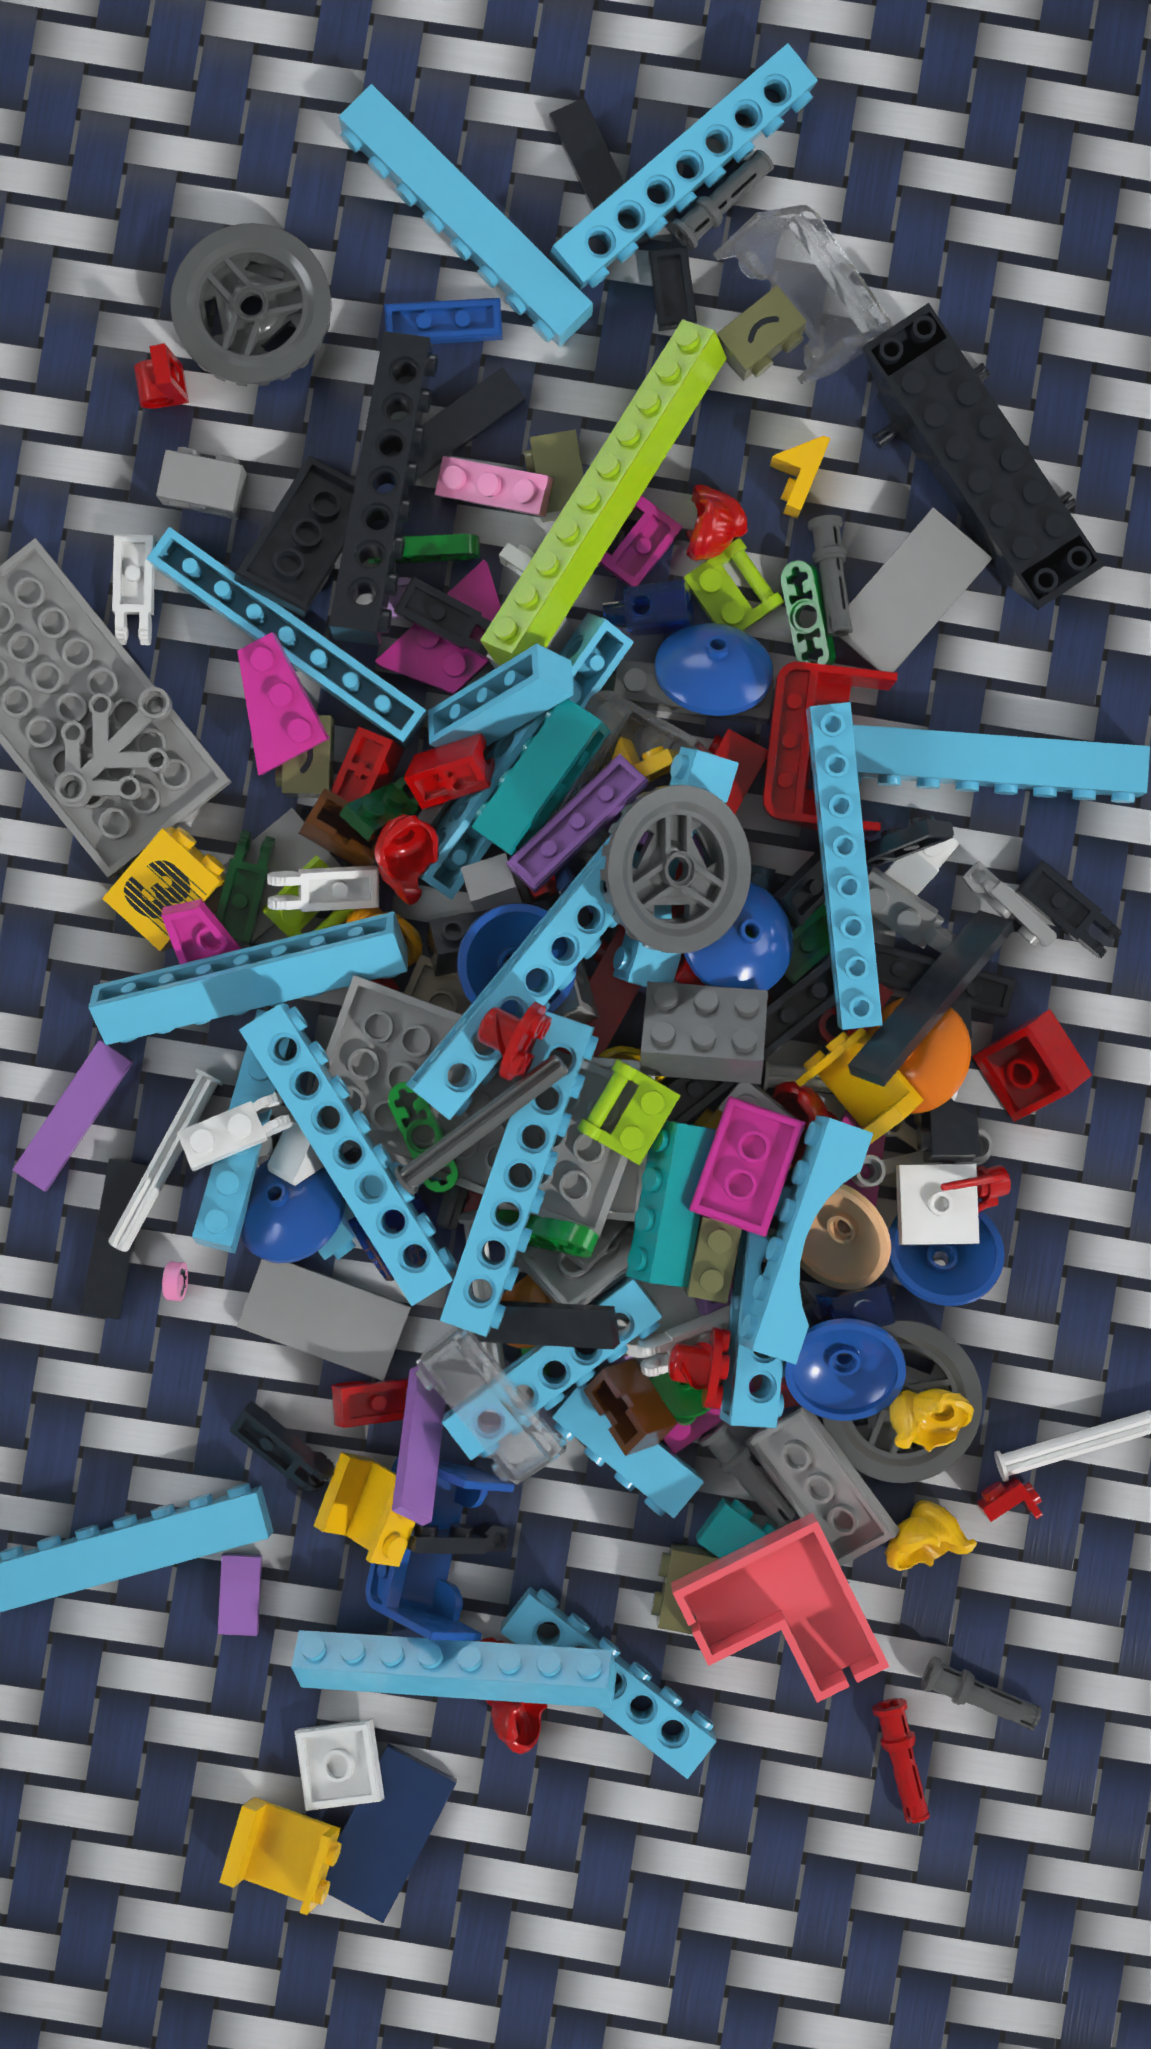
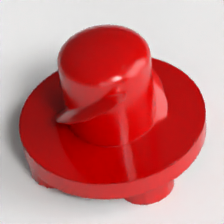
[477,1002,552,1081]
[668,1327,731,1409]

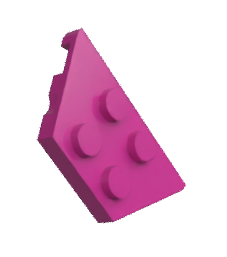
[375,560,501,695]

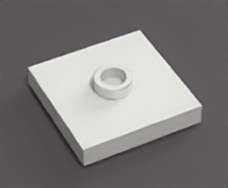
[896,1164,979,1245]
[294,1718,385,1811]

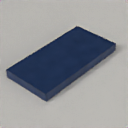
[326,1743,457,1923]

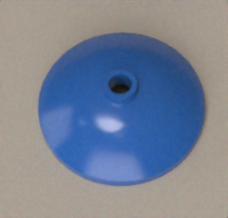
[655,623,773,716]
[684,882,793,990]
[457,903,577,1015]
[240,1159,346,1263]
[888,1211,1005,1306]
[785,1318,906,1421]

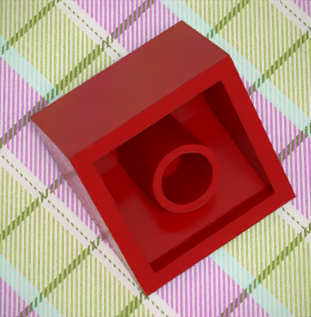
[972,1009,1092,1122]

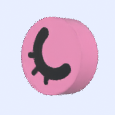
[162,1261,188,1301]

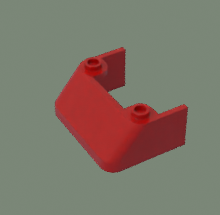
[762,661,898,837]

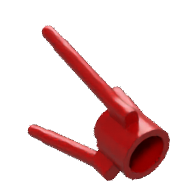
[940,1165,1011,1213]

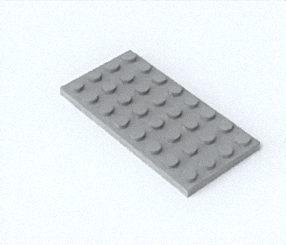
[0,538,232,879]
[298,975,639,1237]

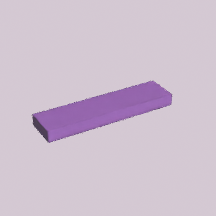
[506,754,648,893]
[12,1040,134,1192]
[392,1365,448,1526]

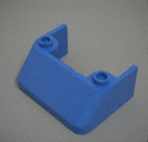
[366,1456,515,1641]

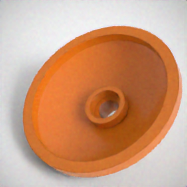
[867,997,971,1114]

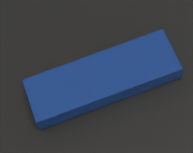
[384,298,503,344]

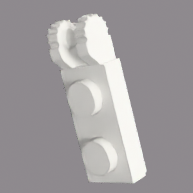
[112,534,156,645]
[267,865,379,912]
[176,1092,296,1171]
[638,1305,731,1377]

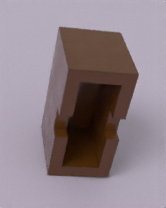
[298,788,377,866]
[583,1358,678,1456]

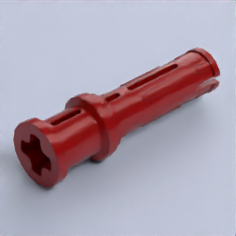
[872,1698,930,1824]

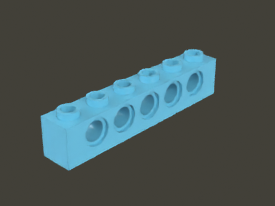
[719,1185,793,1428]
[442,1277,662,1460]
[500,1586,717,1779]

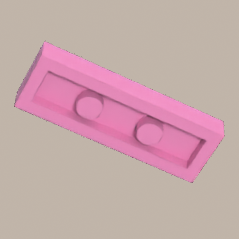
[435,456,554,517]

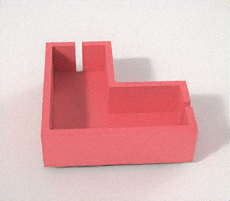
[671,1512,890,1703]

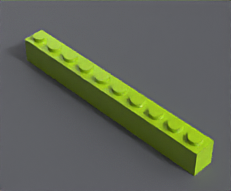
[480,319,727,666]

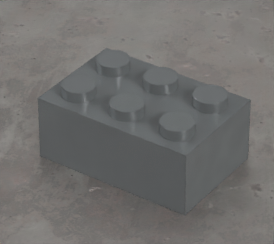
[640,981,768,1084]

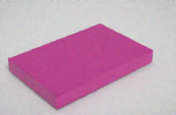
[689,1096,805,1238]

